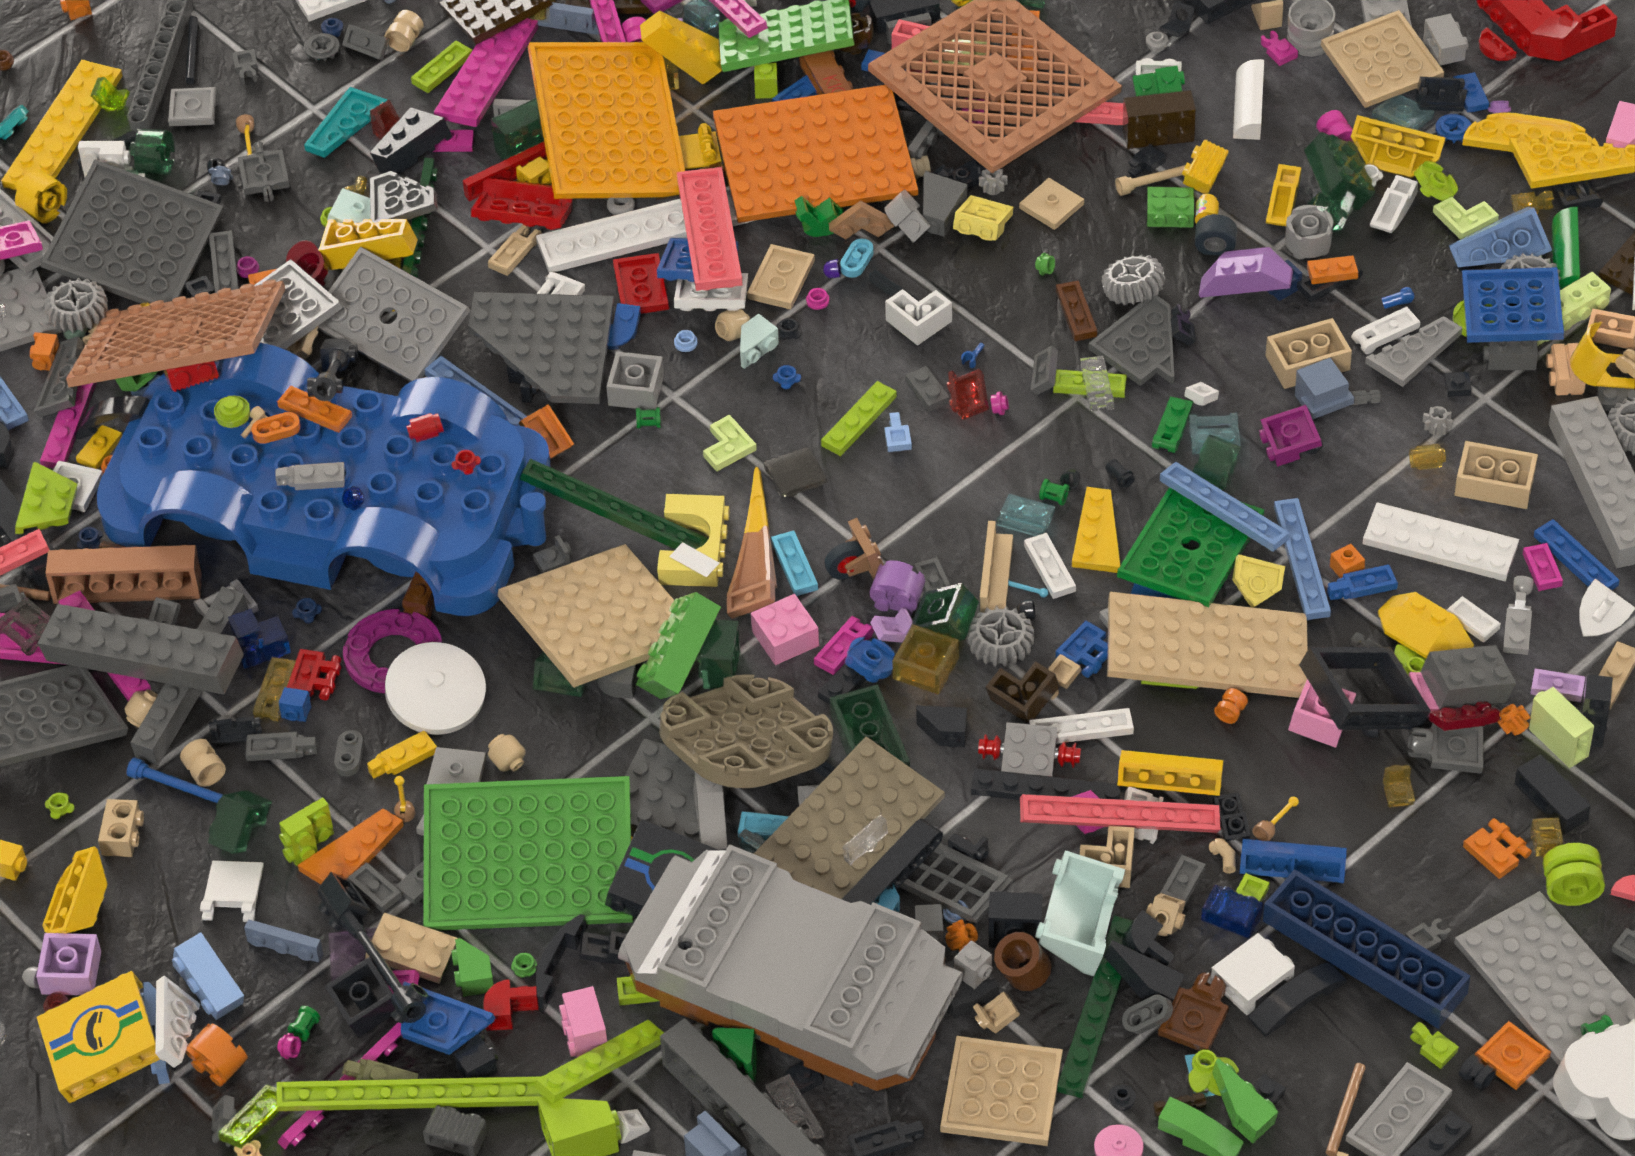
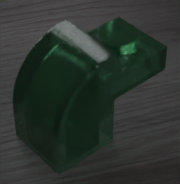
[1307,192,1355,232]

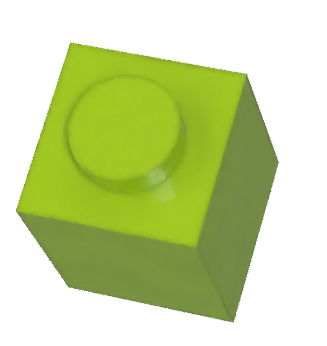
[754,63,778,99]

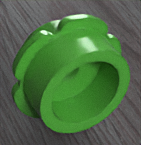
[1035,253,1055,276]
[511,953,537,978]

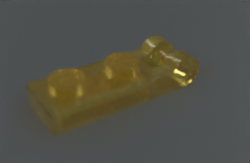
[253,657,296,721]

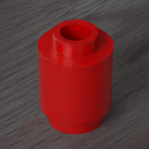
[406,413,444,443]

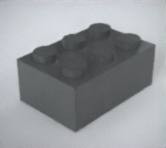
[1420,645,1516,710]

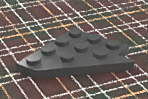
[1089,295,1174,386]

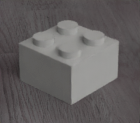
[607,352,664,410]

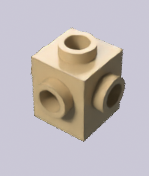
[1146,893,1186,936]

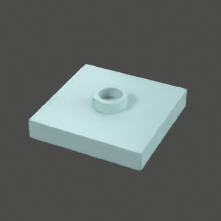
[327,188,370,223]

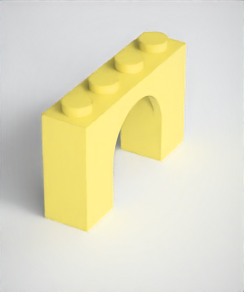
[657,494,729,587]

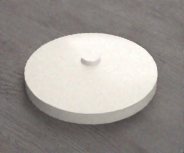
[385,642,486,735]

